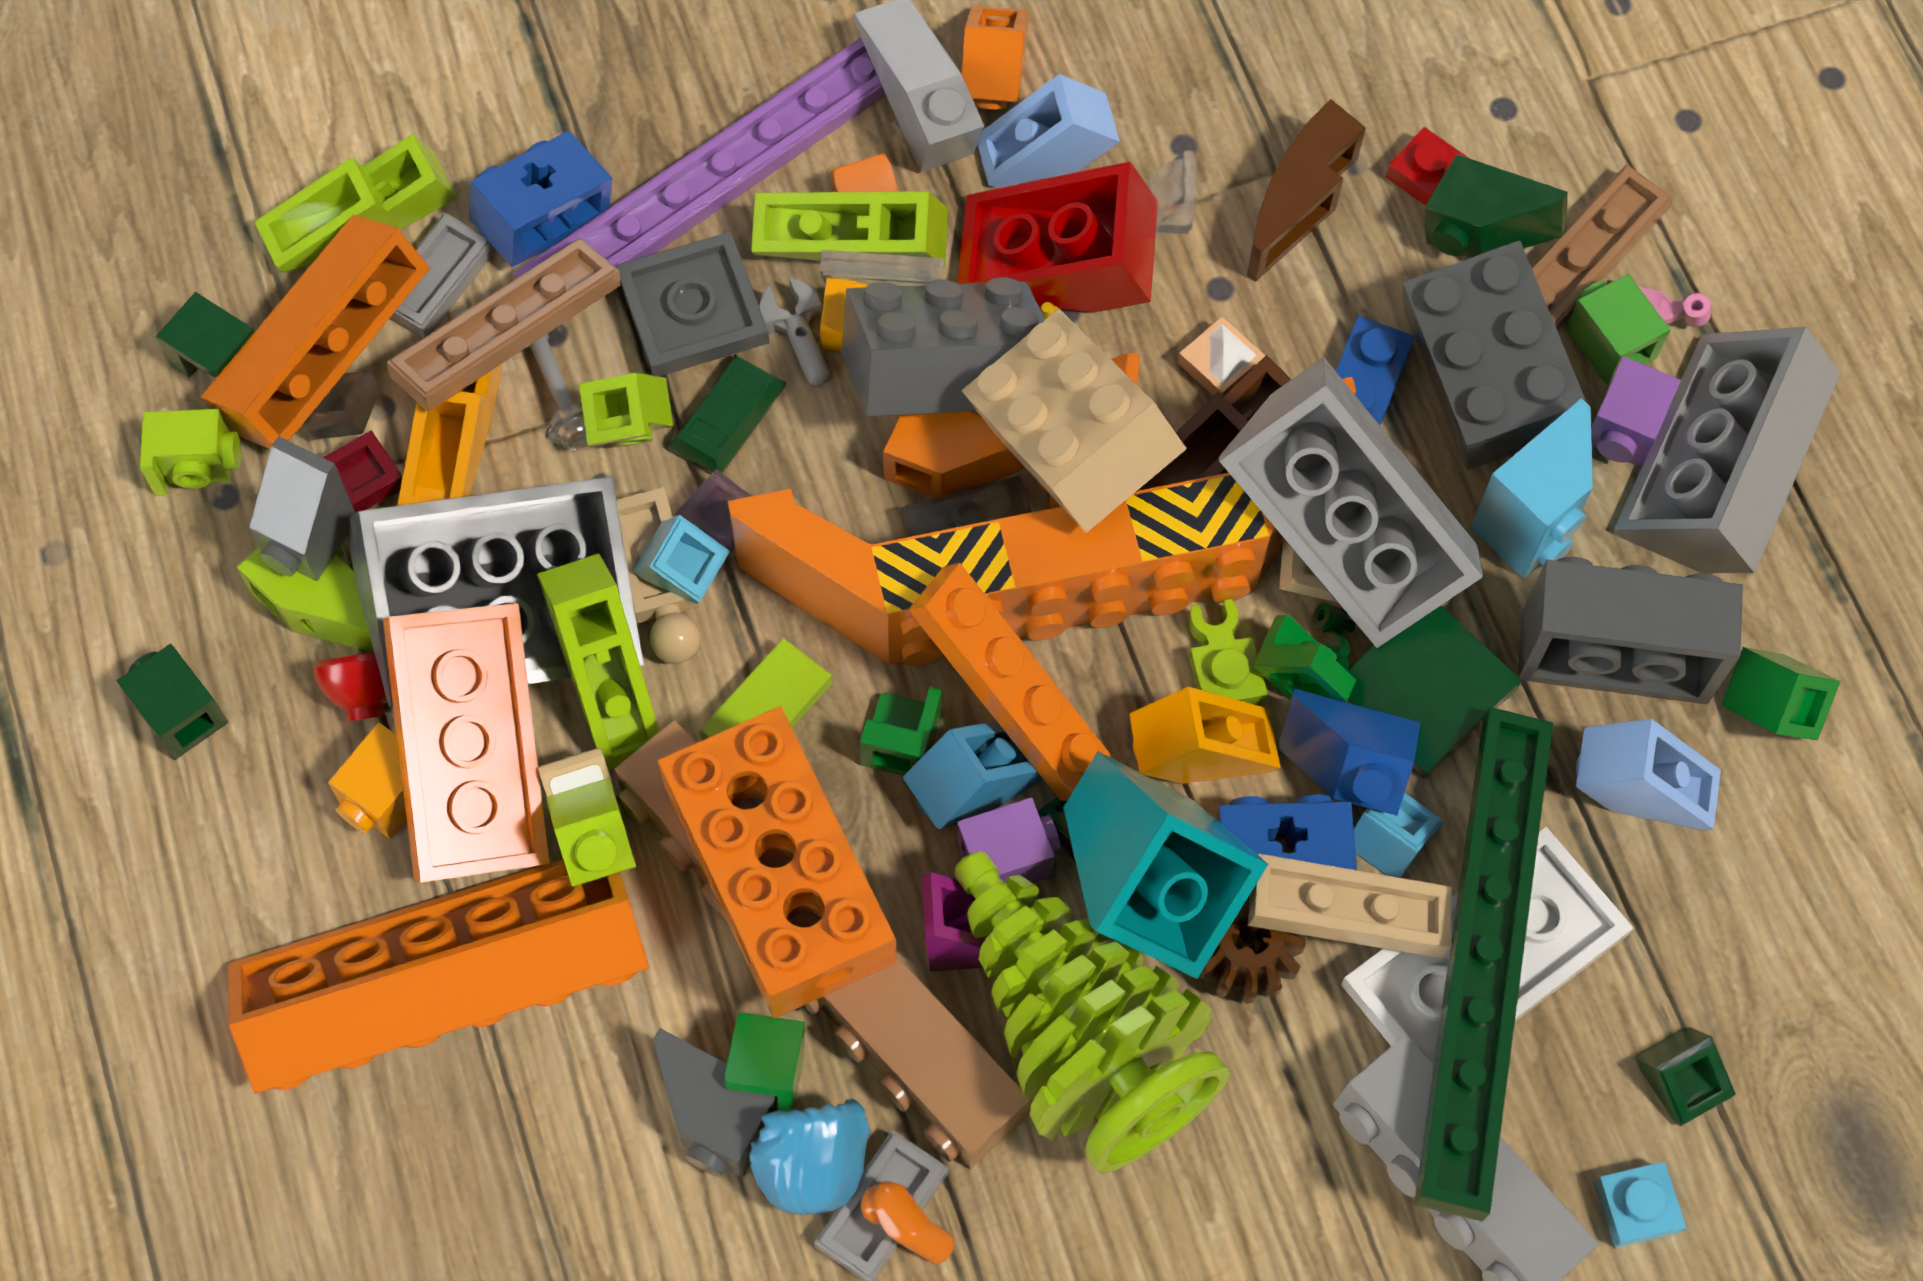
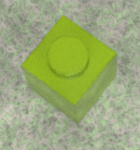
[546,778,636,887]

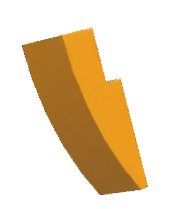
[397,363,503,506]

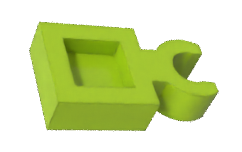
[1189,599,1268,705]

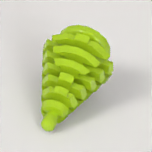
[954,851,1231,1174]

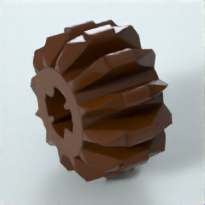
[1199,897,1306,1004]

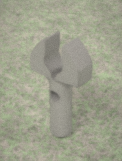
[759,277,831,385]

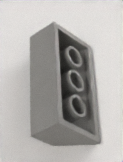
[1614,327,1841,573]
[1219,357,1483,648]

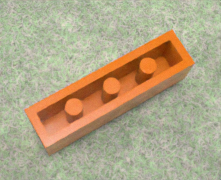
[200,214,430,449]

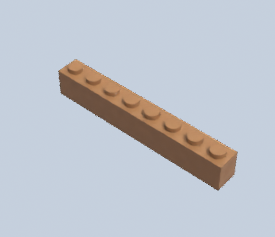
[614,719,1032,1169]

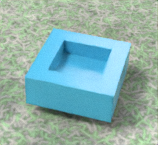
[1594,1162,1687,1249]

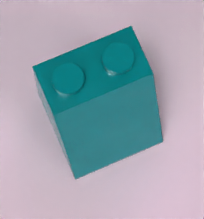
[1063,751,1269,978]

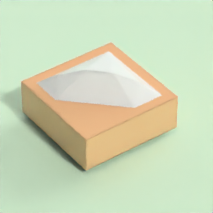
[1178,317,1265,396]

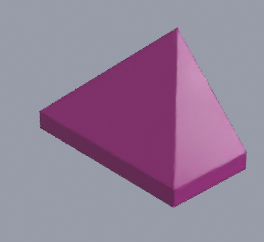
[921,872,1016,972]

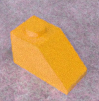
[1129,687,1281,784]

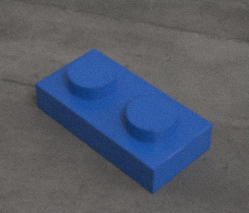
[1336,315,1416,426]

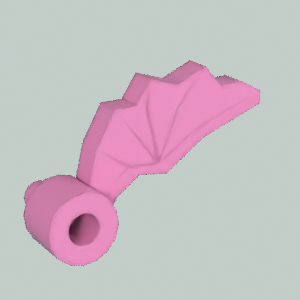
[1616,278,1711,327]

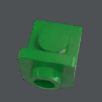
[1253,615,1356,702]

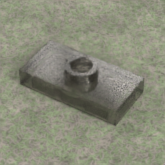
[900,476,1032,537]

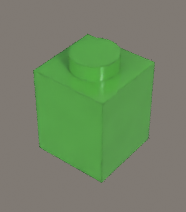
[1566,273,1671,385]

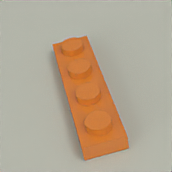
[908,563,1111,801]

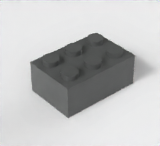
[1402,240,1587,470]
[842,278,1046,416]
[1518,557,1743,705]

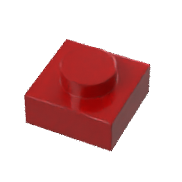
[1385,127,1469,206]

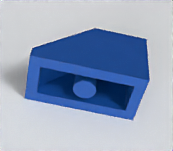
[1278,689,1420,816]

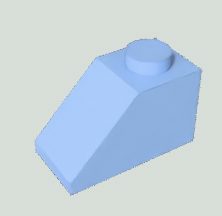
[978,74,1120,188]
[1576,719,1721,830]

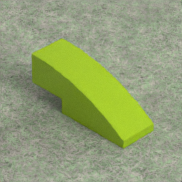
[254,133,458,272]

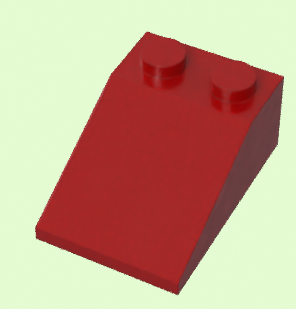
[957,161,1158,312]

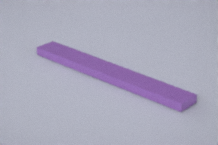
[514,38,886,279]

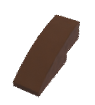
[1247,99,1366,282]
[1139,355,1292,490]

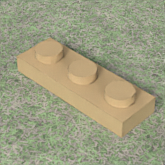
[1248,854,1452,958]

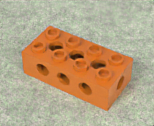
[657,706,897,1019]

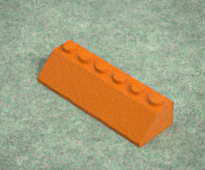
[228,859,650,1094]

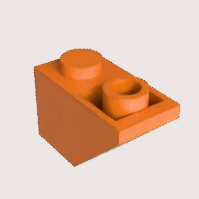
[883,411,1023,500]

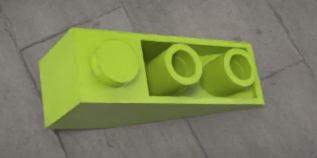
[237,547,374,652]

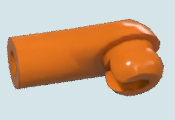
[861,1180,954,1264]

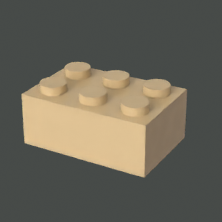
[961,309,1186,533]

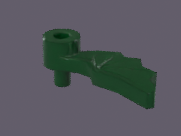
[1312,602,1355,670]

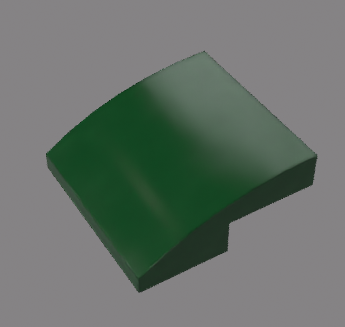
[1346,606,1522,779]

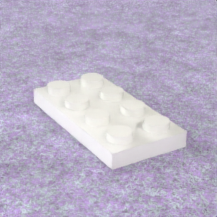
[1341,827,1634,1063]

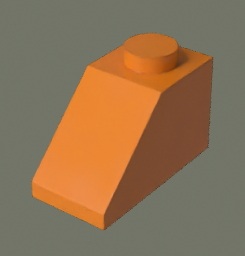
[961,5,1029,109]

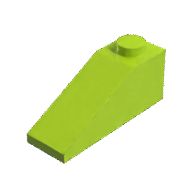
[751,191,949,267]
[537,554,660,770]

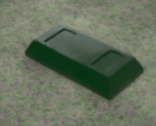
[667,354,786,478]

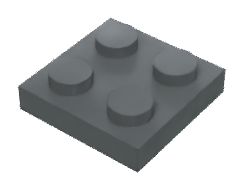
[616,231,769,377]

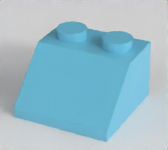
[1470,398,1593,579]

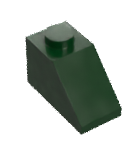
[1425,154,1568,258]

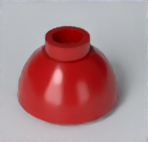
[312,652,387,722]

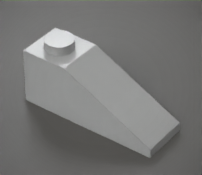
[853,0,984,173]

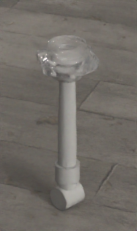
[528,334,588,450]

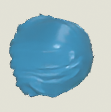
[750,1099,871,1215]

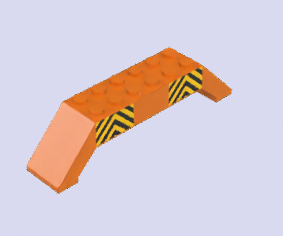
[728,377,1357,666]

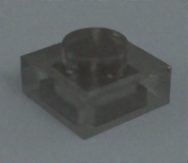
[301,370,382,440]

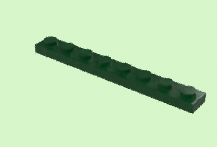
[1414,707,1553,1222]

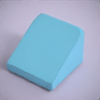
[633,515,730,604]
[1354,793,1444,878]

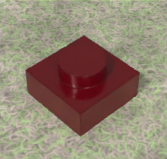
[323,430,403,513]

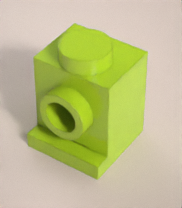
[579,372,673,446]
[140,409,241,496]

